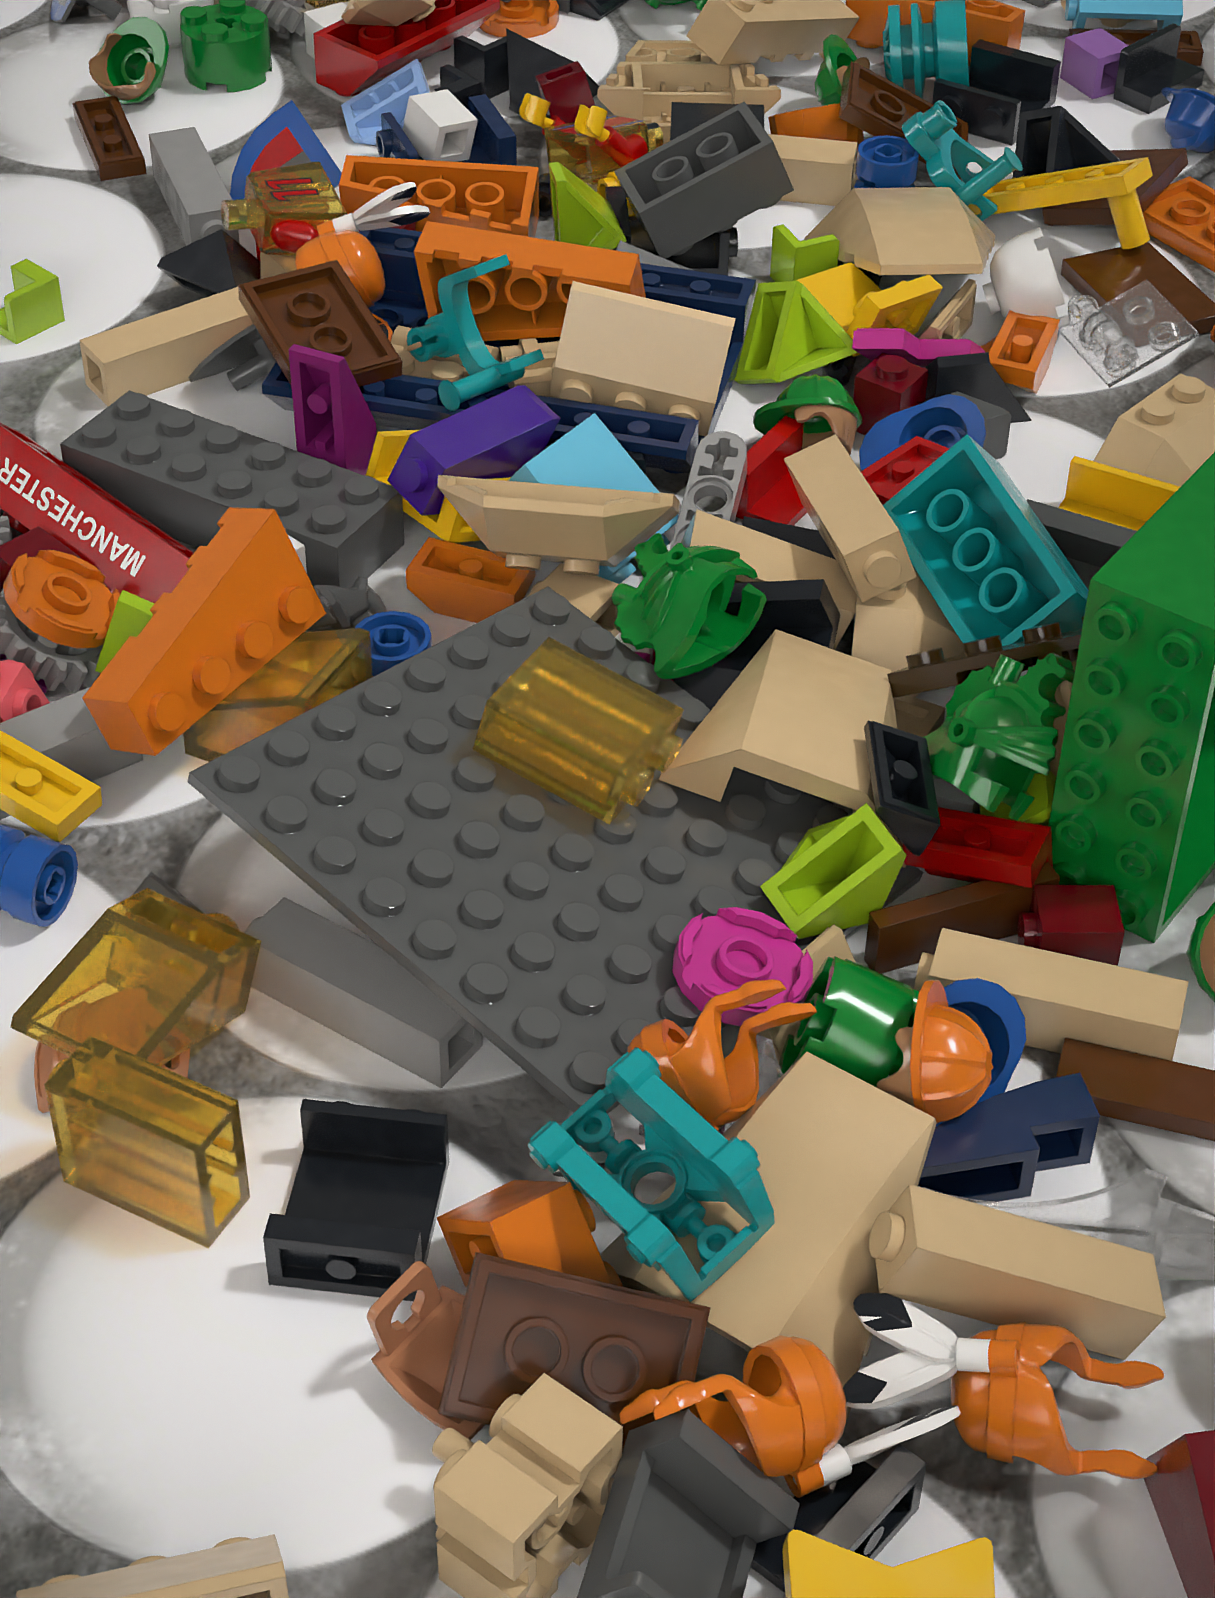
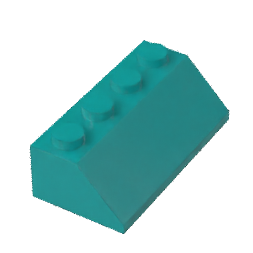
[883,434,1089,646]

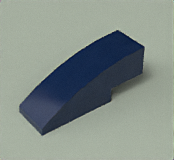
[918,1073,1100,1204]

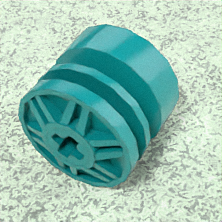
[883,0,969,99]

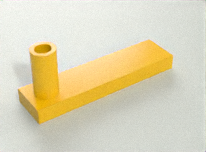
[968,157,1153,249]
[0,730,102,842]

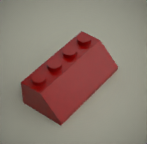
[313,0,500,97]

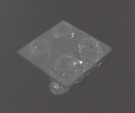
[1059,279,1199,388]

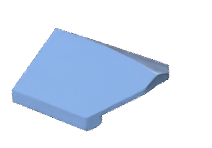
[341,59,430,146]

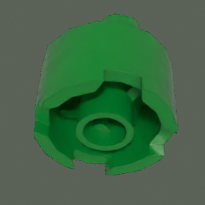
[180,0,272,92]
[776,956,919,1087]

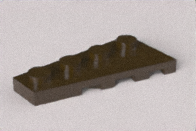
[887,617,1084,698]

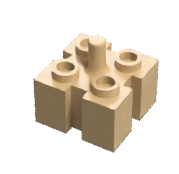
[432,1373,623,1598]

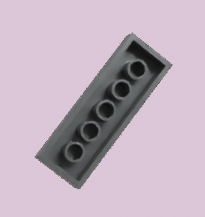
[60,390,405,589]

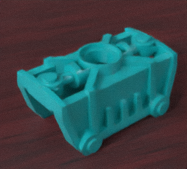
[528,1047,775,1302]

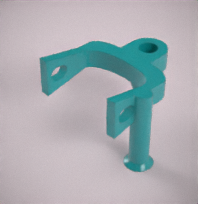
[902,100,1023,222]
[407,254,544,412]

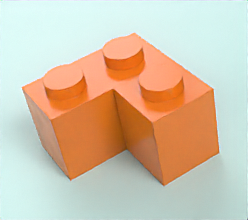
[437,1180,623,1287]

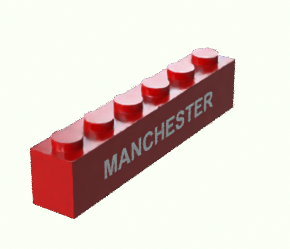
[0,423,194,604]

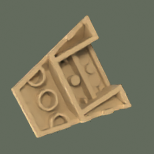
[597,40,781,144]
[804,187,995,275]
[659,629,906,868]
[600,1052,937,1420]

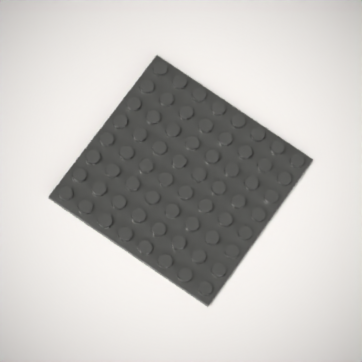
[188,587,924,1114]

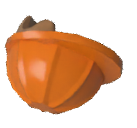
[876,980,993,1124]

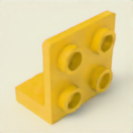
[797,263,943,357]

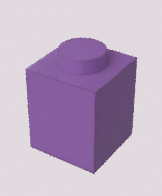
[1060,28,1128,99]

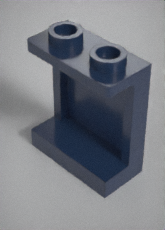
[376,94,517,166]

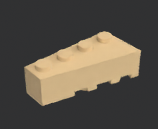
[686,0,860,65]

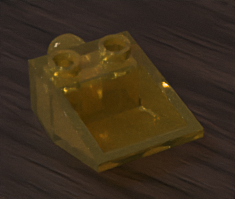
[10,888,261,1086]

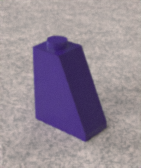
[387,385,561,515]

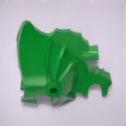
[612,533,767,679]
[923,653,1075,821]

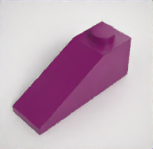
[289,344,377,476]

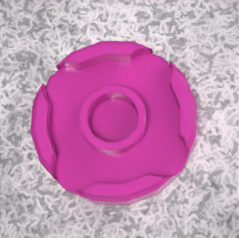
[672,907,813,1026]

